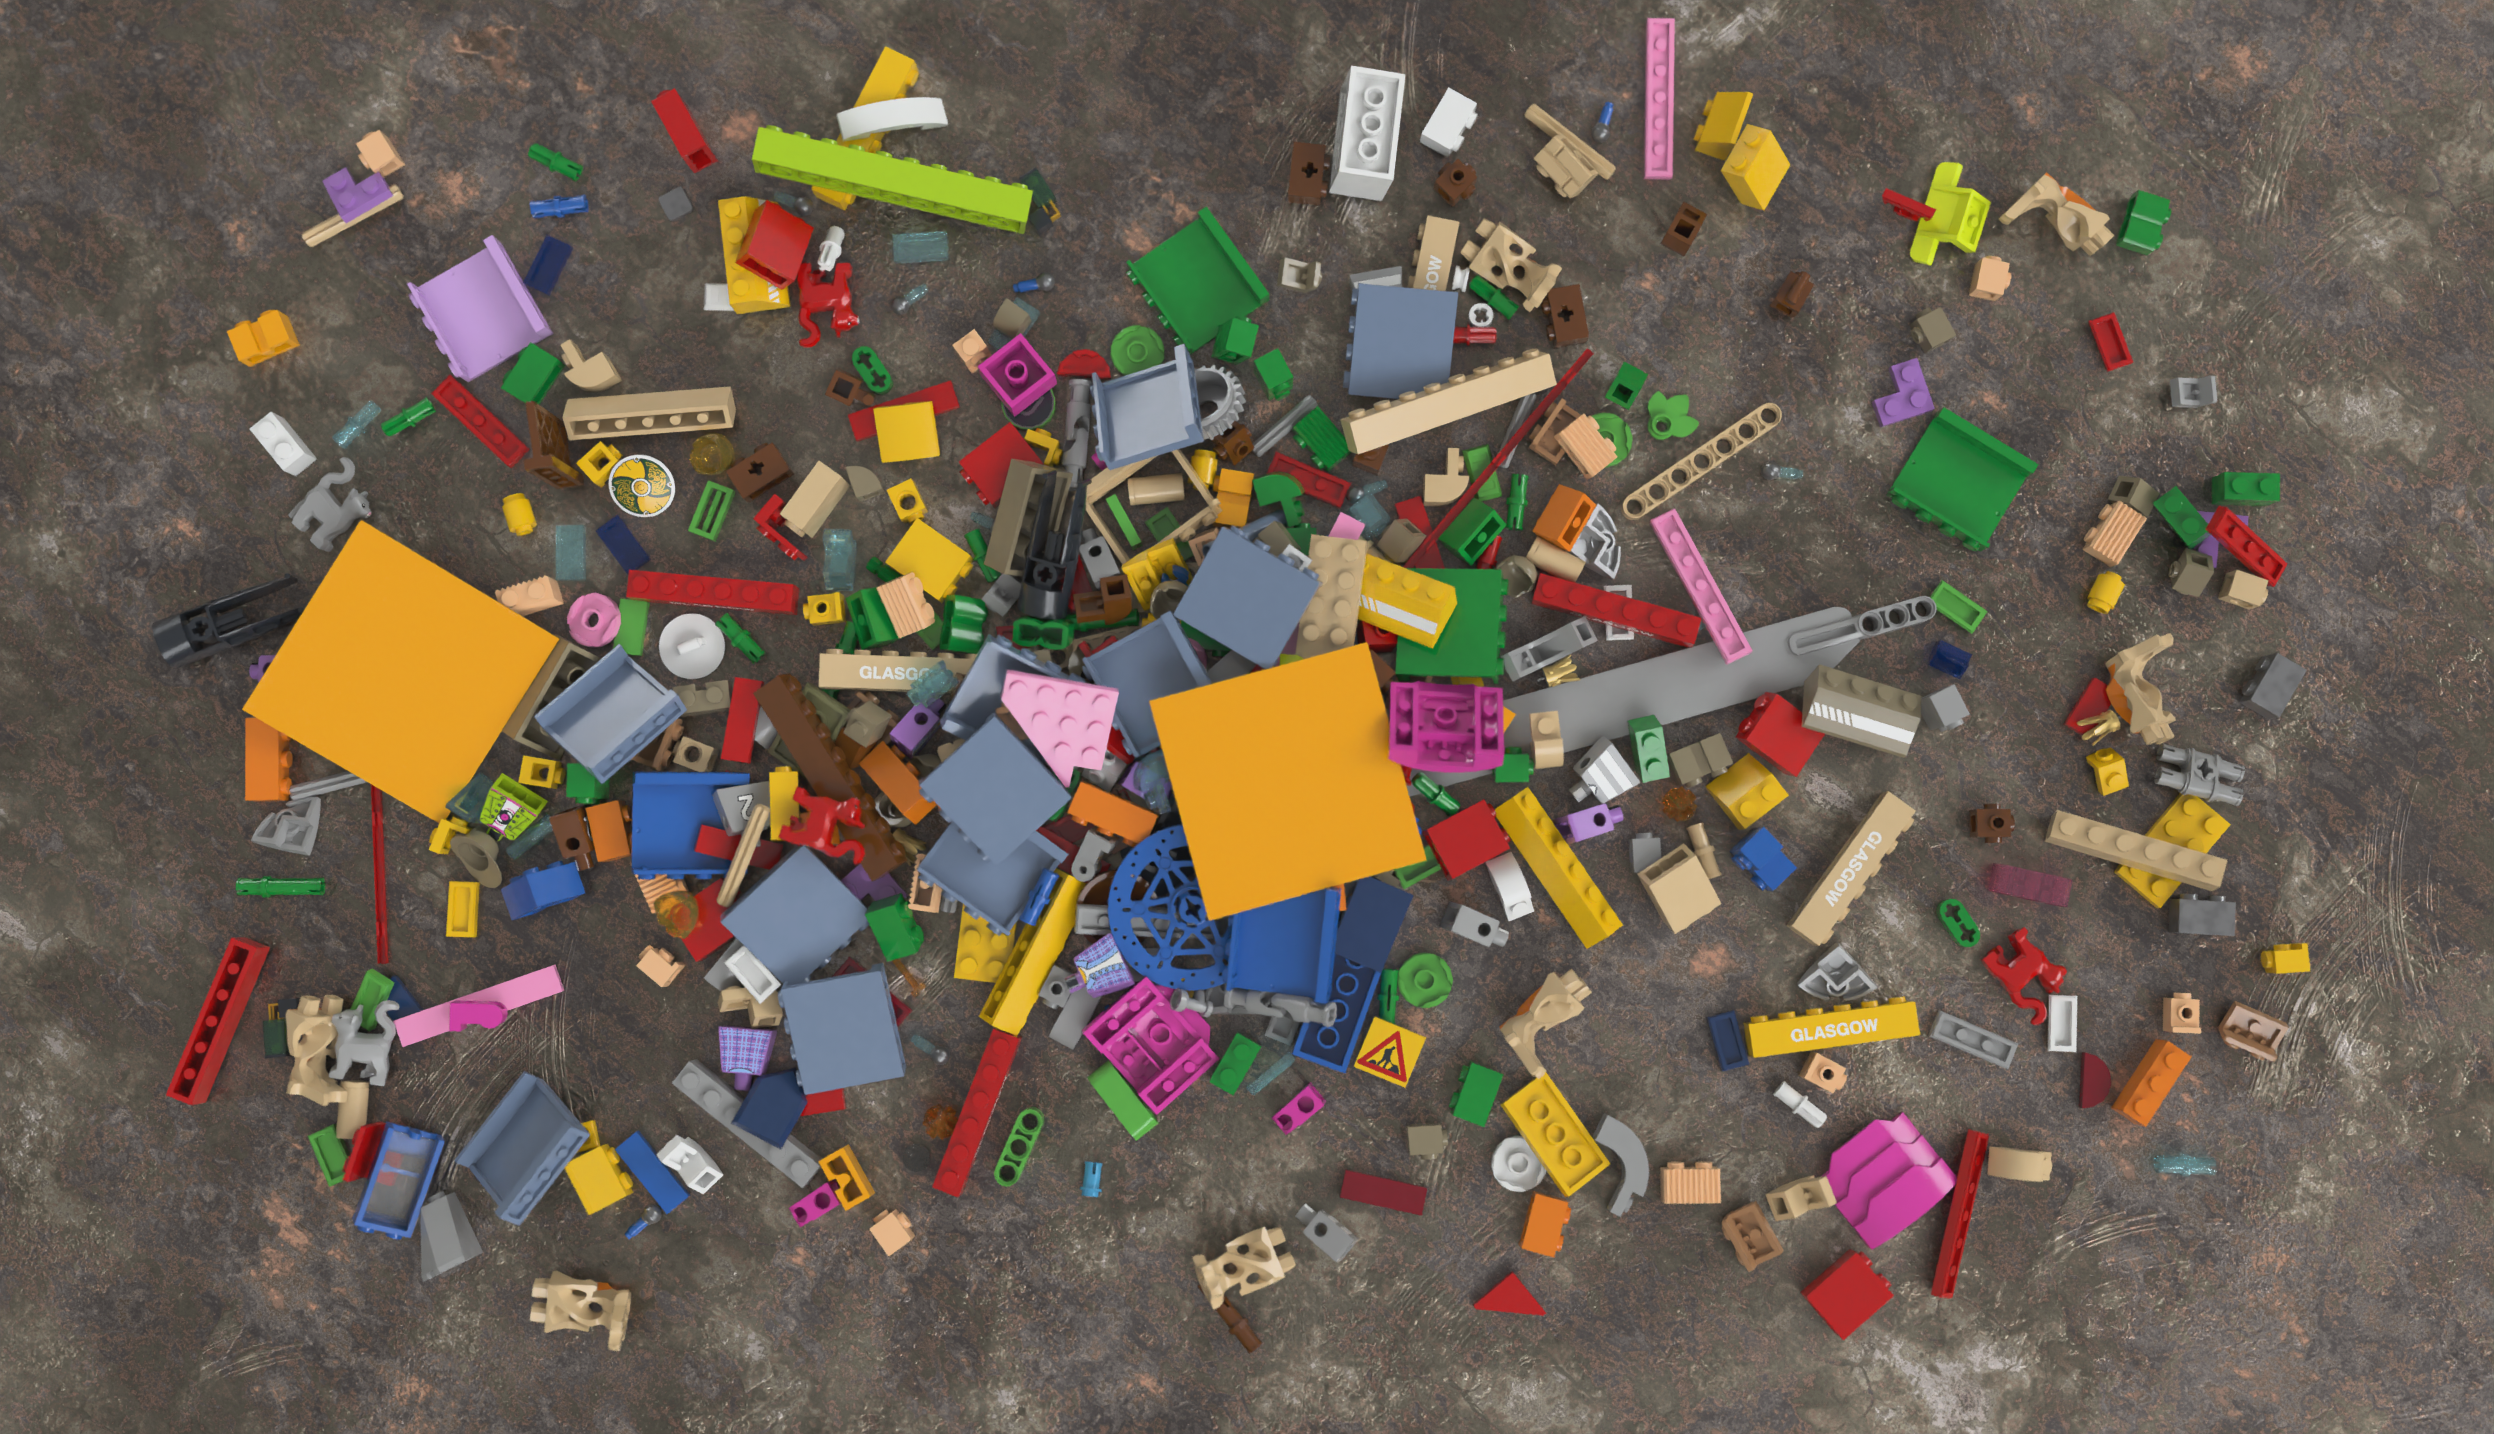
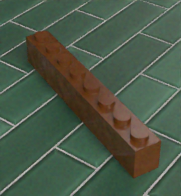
[753,673,908,882]

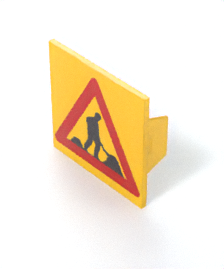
[1354,1016,1426,1087]

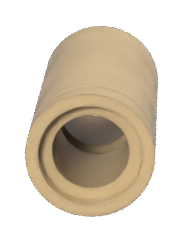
[1128,473,1185,506]
[1526,536,1586,582]
[336,1080,370,1139]

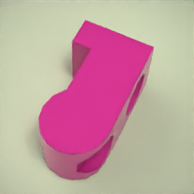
[449,1000,508,1031]
[1271,1082,1326,1135]
[788,1178,841,1227]

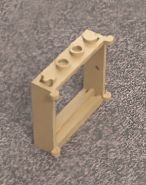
[1071,449,1222,575]

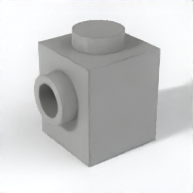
[1039,965,1074,1010]

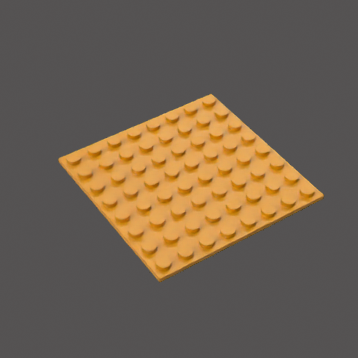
[242,520,559,823]
[1149,642,1426,921]

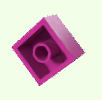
[977,333,1057,417]

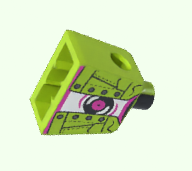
[480,773,548,841]

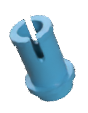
[1080,1161,1103,1197]

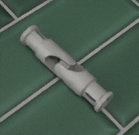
[1062,379,1093,491]
[1224,988,1337,1027]

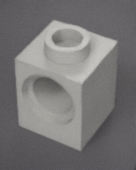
[1628,833,1661,873]

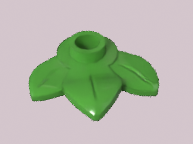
[1647,391,1699,440]

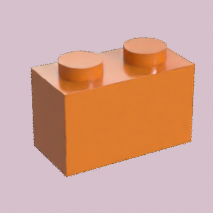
[1533,484,1596,552]
[586,800,632,862]
[1519,1191,1571,1258]

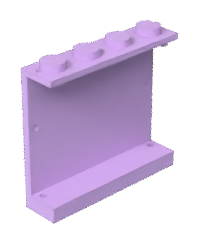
[407,235,553,382]

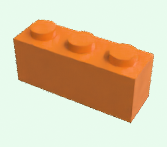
[245,718,293,802]
[858,741,937,825]
[1067,780,1159,847]
[2111,1039,2191,1127]

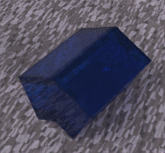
[1929,640,1972,679]

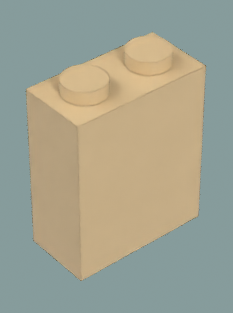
[780,461,850,538]
[1637,844,1721,934]

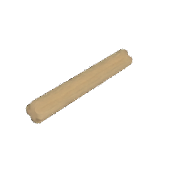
[1525,104,1616,179]
[302,184,403,247]
[717,804,770,907]

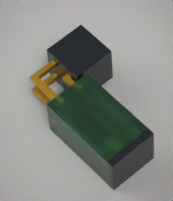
[1019,167,1061,235]
[263,998,301,1058]

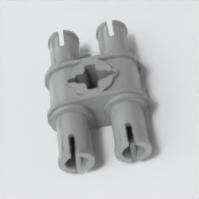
[2154,743,2245,806]

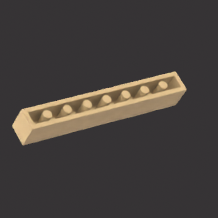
[1340,349,1557,454]

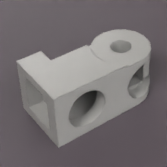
[1071,826,1119,882]

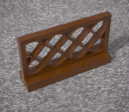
[523,401,584,489]

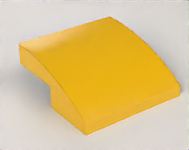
[873,401,940,463]
[1122,538,1193,611]

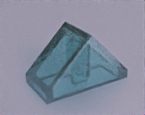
[445,773,495,823]

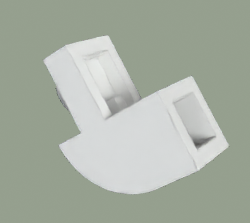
[1486,852,1534,921]
[656,1135,723,1194]

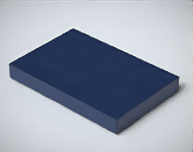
[1335,876,1414,973]

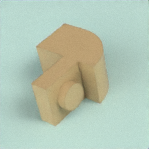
[561,339,622,392]
[1423,448,1469,506]
[1529,711,1564,769]
[718,986,783,1029]
[1987,1147,2052,1182]
[1765,1175,1837,1221]

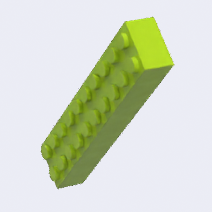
[752,125,1033,234]

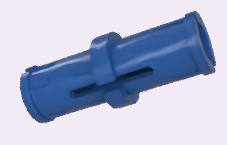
[530,194,589,219]
[1019,868,1059,926]

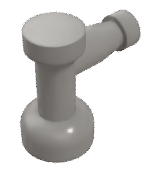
[1170,988,1213,1017]

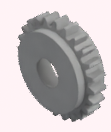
[1194,365,1246,443]

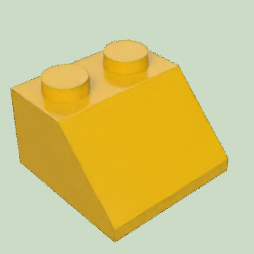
[1693,92,1753,161]
[1705,753,1789,830]
[565,1143,634,1215]

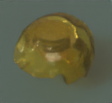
[690,433,735,475]
[653,890,699,939]

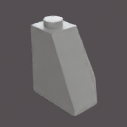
[420,1191,483,1282]

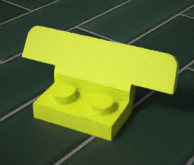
[1910,162,1991,266]

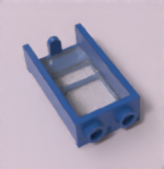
[352,1121,445,1240]

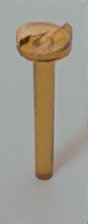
[892,959,926,997]

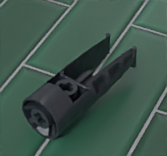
[1017,470,1092,620]
[152,573,305,669]

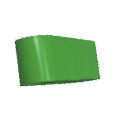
[1087,1060,1159,1141]
[994,1107,1045,1187]

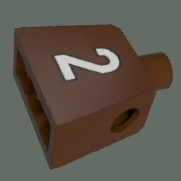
[549,805,595,871]

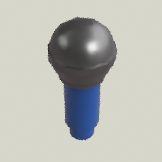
[1591,102,1613,142]
[1013,272,1055,293]
[624,1204,662,1239]

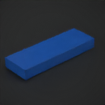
[615,1131,690,1214]

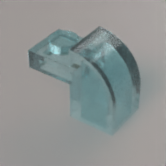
[822,529,857,591]
[1133,749,1171,814]

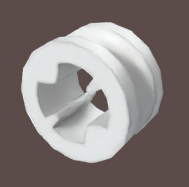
[1452,265,1470,292]
[1468,303,1493,327]

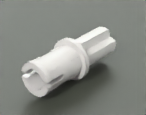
[818,226,845,271]
[1773,1081,1827,1128]

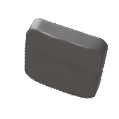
[659,187,693,221]

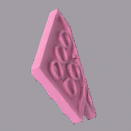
[1001,670,1119,788]

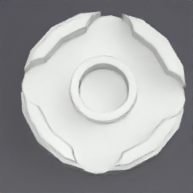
[1491,1135,1546,1192]

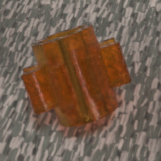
[1662,786,1697,822]
[922,1104,958,1140]

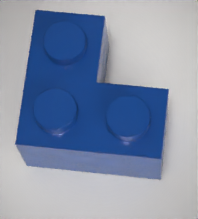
[1729,827,1797,891]
[501,861,585,920]

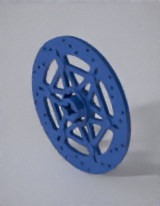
[1108,824,1232,991]

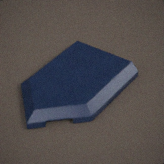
[731,1067,807,1150]

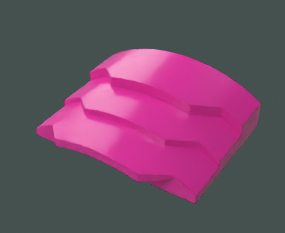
[1388,681,1504,773]
[1082,976,1219,1115]
[1821,1112,1957,1250]

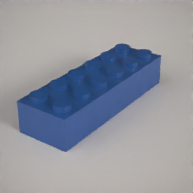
[1292,895,1381,1073]

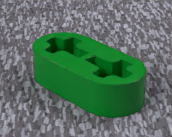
[852,346,893,395]
[1936,899,1980,947]

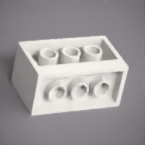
[1329,66,1405,201]

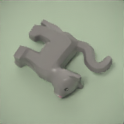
[288,457,371,552]
[329,1000,400,1086]

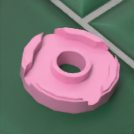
[567,593,621,648]

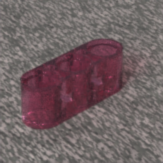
[1987,863,2073,908]

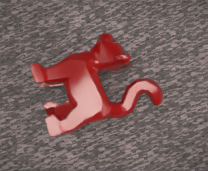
[797,263,859,348]
[778,787,865,864]
[1980,927,2067,1026]

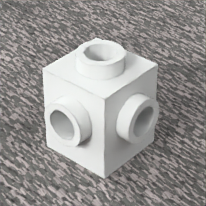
[1081,749,1127,792]

